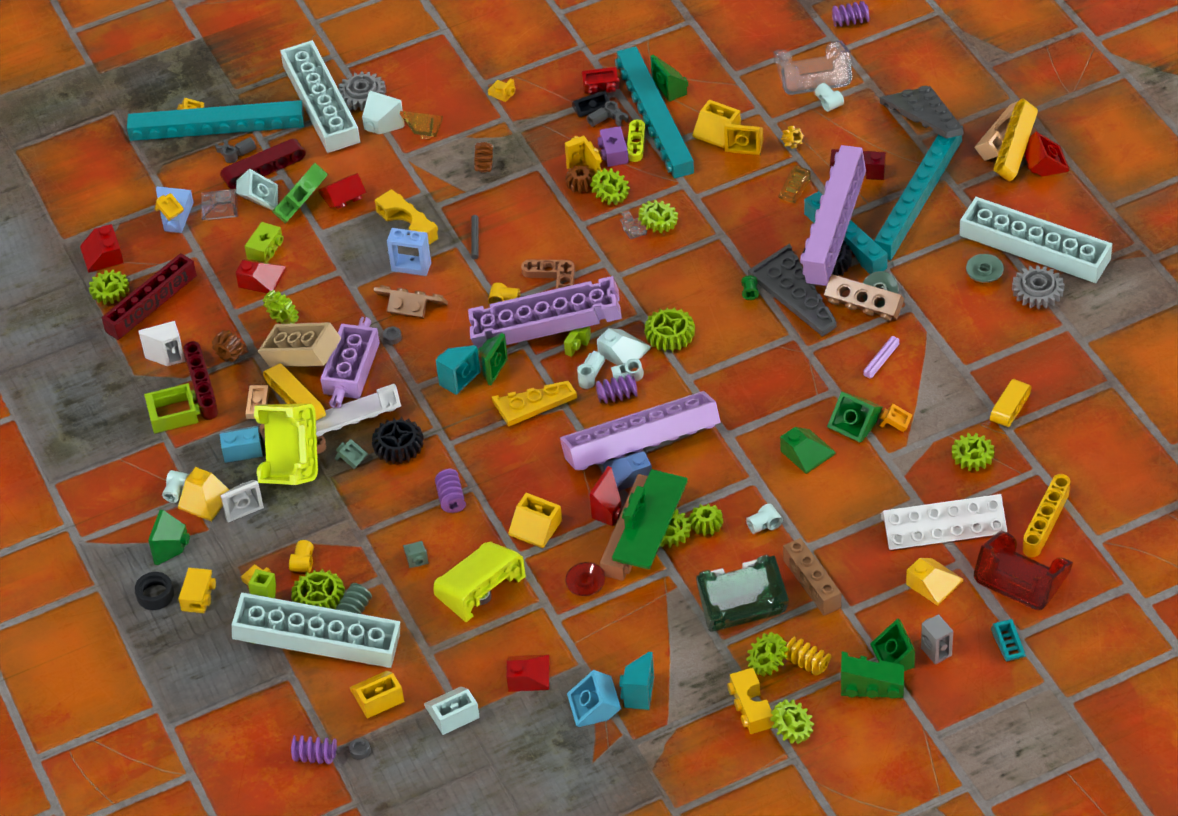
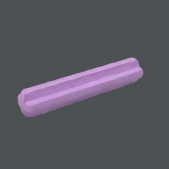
[863,336,899,379]

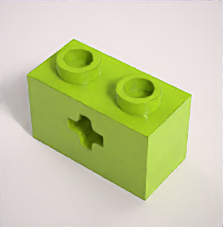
[244,222,283,262]

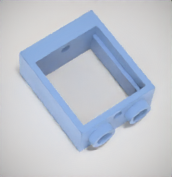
[387,228,431,276]

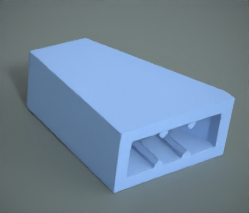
[156,186,194,233]

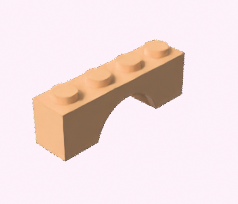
[974,101,1018,161]

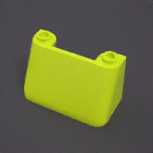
[254,404,318,485]
[433,542,526,622]

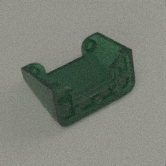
[696,555,789,632]

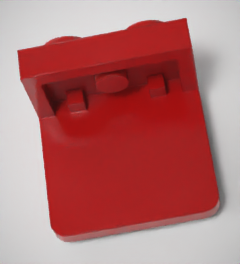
[582,67,620,95]

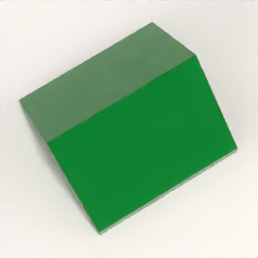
[870,618,915,671]

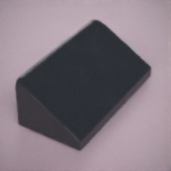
[572,90,610,117]

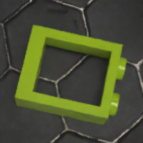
[144,383,200,434]

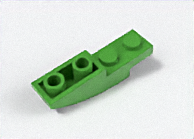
[272,163,328,223]

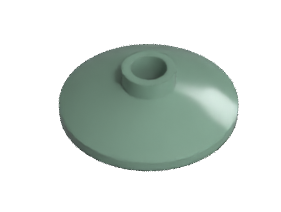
[966,254,1004,282]
[862,271,898,308]

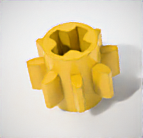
[781,126,804,149]

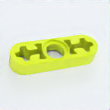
[627,119,646,162]

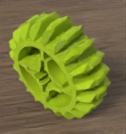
[644,307,695,352]
[291,569,345,610]

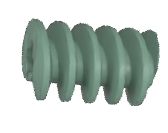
[336,583,372,614]

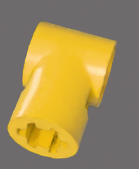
[488,283,520,304]
[289,540,314,573]

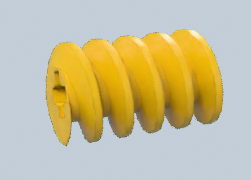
[784,636,831,676]

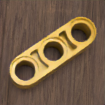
[990,379,1032,427]

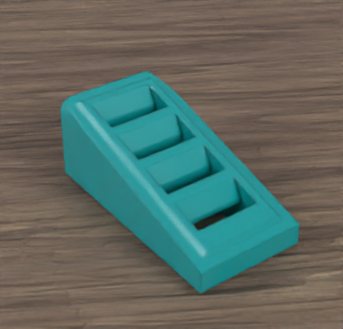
[991,619,1026,662]

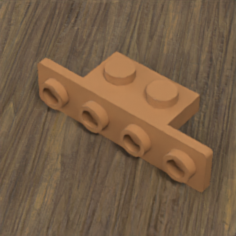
[373,285,448,318]

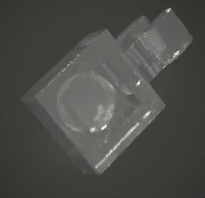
[620,210,647,239]

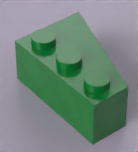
[841,651,904,698]

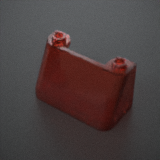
[974,530,1073,610]

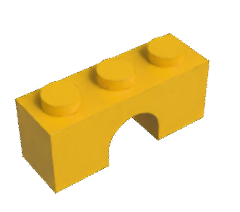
[727,668,774,734]

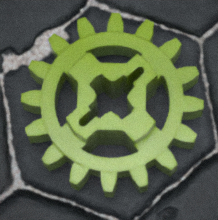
[590,168,630,205]
[638,200,678,233]
[89,270,129,304]
[262,290,299,324]
[952,433,994,471]
[661,509,691,548]
[746,632,789,677]
[770,699,814,744]

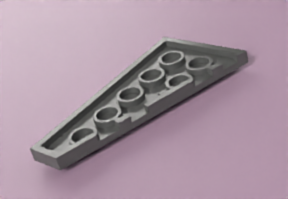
[880,86,964,138]
[748,243,837,337]

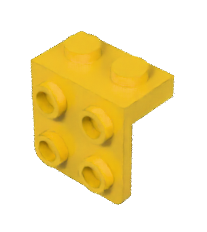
[565,136,602,182]

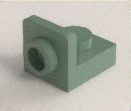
[335,439,368,469]
[403,541,429,568]

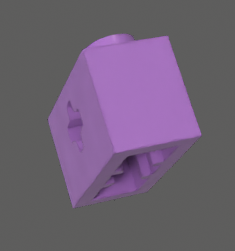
[597,126,628,167]

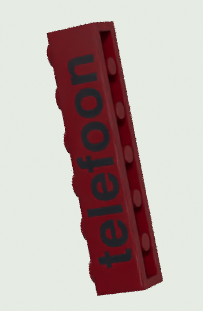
[102,253,197,340]

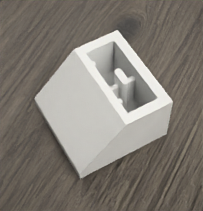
[138,321,185,366]

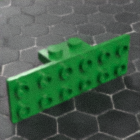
[612,469,688,569]

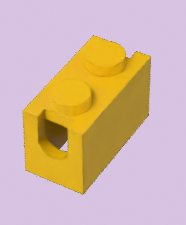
[178,567,216,613]

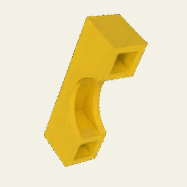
[375,189,438,245]

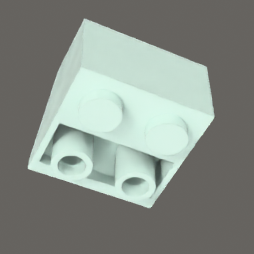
[424,687,480,735]

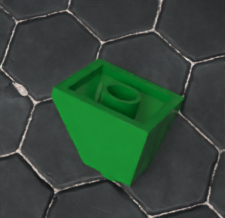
[650,54,688,102]
[478,333,508,385]
[827,391,883,442]
[780,427,836,474]
[148,510,190,565]

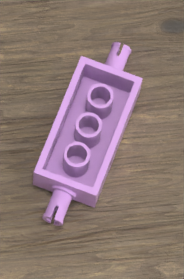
[321,317,380,409]

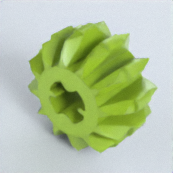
[690,503,723,537]

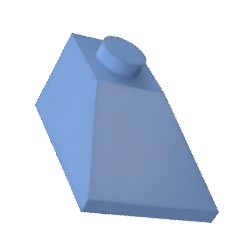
[602,451,652,491]

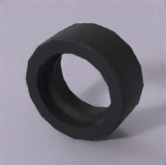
[135,571,174,610]

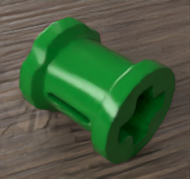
[741,275,759,300]

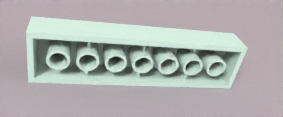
[280,40,361,153]
[960,197,1112,283]
[232,593,400,668]

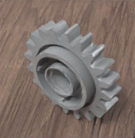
[338,71,386,111]
[1012,265,1065,309]

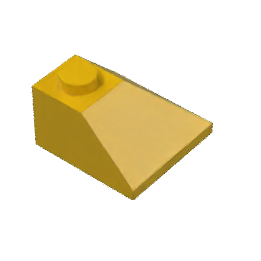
[724,124,763,155]
[178,467,229,522]
[906,558,963,606]

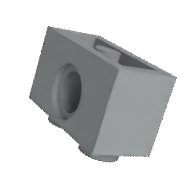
[921,614,953,664]

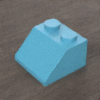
[220,426,263,463]
[567,670,621,727]

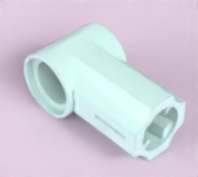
[577,351,605,389]

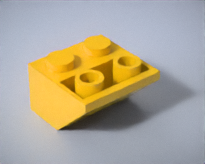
[692,100,741,148]
[508,493,562,548]
[350,671,404,719]

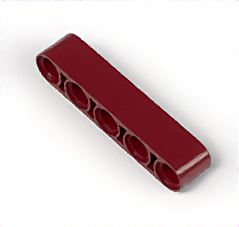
[220,139,306,189]
[183,341,218,420]

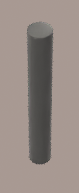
[471,215,479,259]

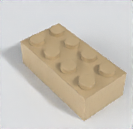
[258,322,341,367]

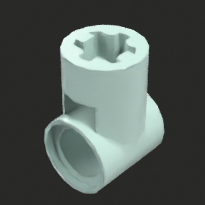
[815,83,844,112]
[611,358,644,382]
[162,470,190,503]
[746,504,783,534]

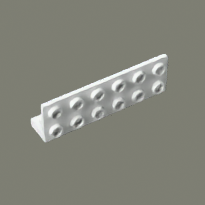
[316,384,401,437]
[881,494,1007,550]

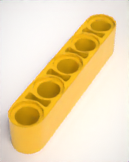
[994,99,1038,181]
[263,363,326,421]
[1023,474,1070,557]

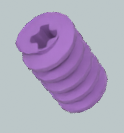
[832,1,870,27]
[596,374,638,404]
[435,469,466,513]
[291,735,337,764]

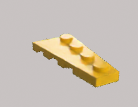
[492,381,577,426]

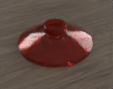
[565,562,606,596]

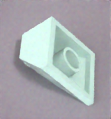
[362,91,405,134]
[236,169,278,211]
[597,328,651,365]

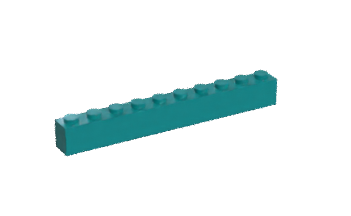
[615,46,694,179]
[127,100,304,141]
[874,126,963,261]

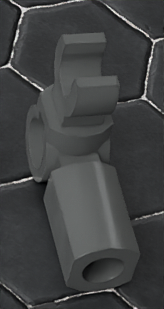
[587,101,629,127]
[215,137,256,163]

